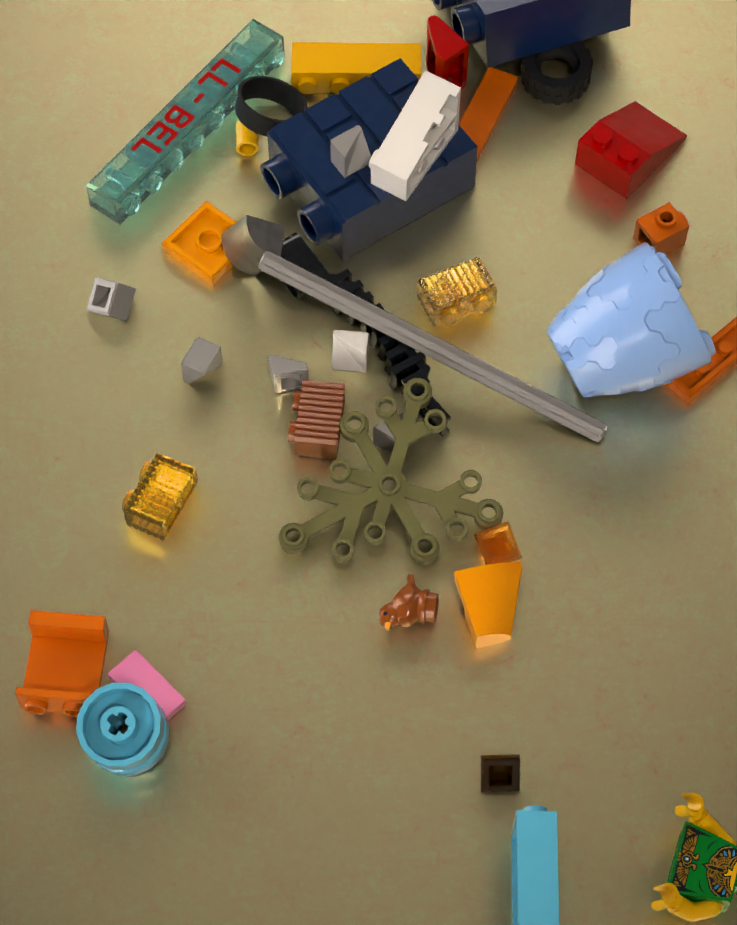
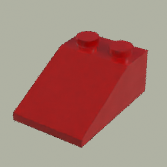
[575,101,687,199]

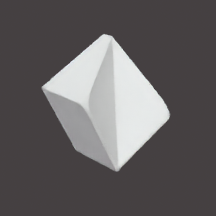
[332,330,369,373]

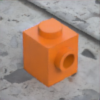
[633,202,690,255]

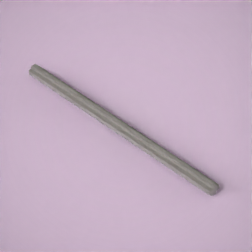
[258,251,607,442]

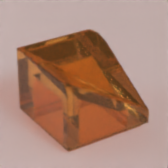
[474,521,523,565]

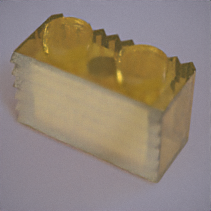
[417,257,498,327]
[122,452,198,541]

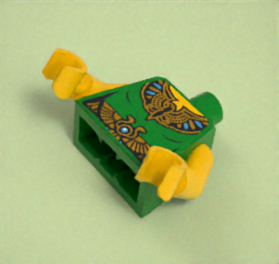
[651,793,737,922]

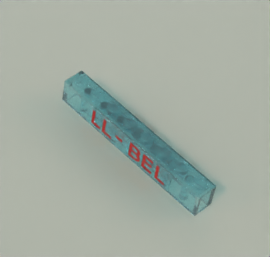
[86,19,285,225]

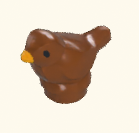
[378,574,439,630]

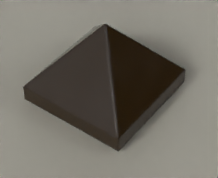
[481,754,520,792]

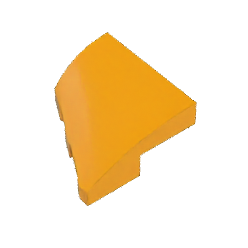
[454,562,522,649]

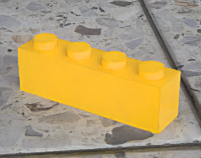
[291,42,421,95]

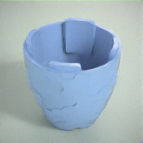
[547,242,716,397]

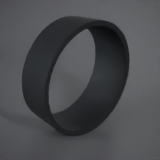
[235,76,308,137]

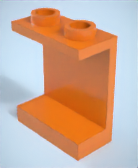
[15,610,109,718]

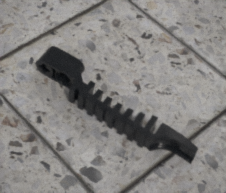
[281,233,451,437]

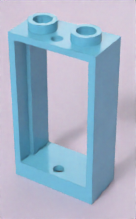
[511,805,559,925]

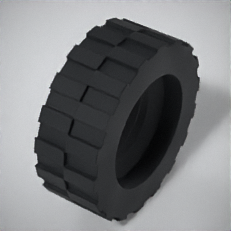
[520,41,593,105]

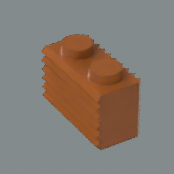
[288,379,345,460]

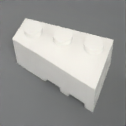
[368,70,461,201]

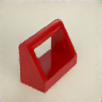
[426,15,469,90]

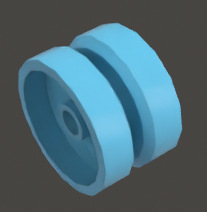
[76,683,170,776]

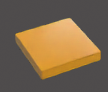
[161,201,237,286]

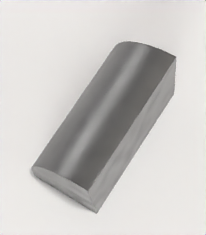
[222,215,285,276]

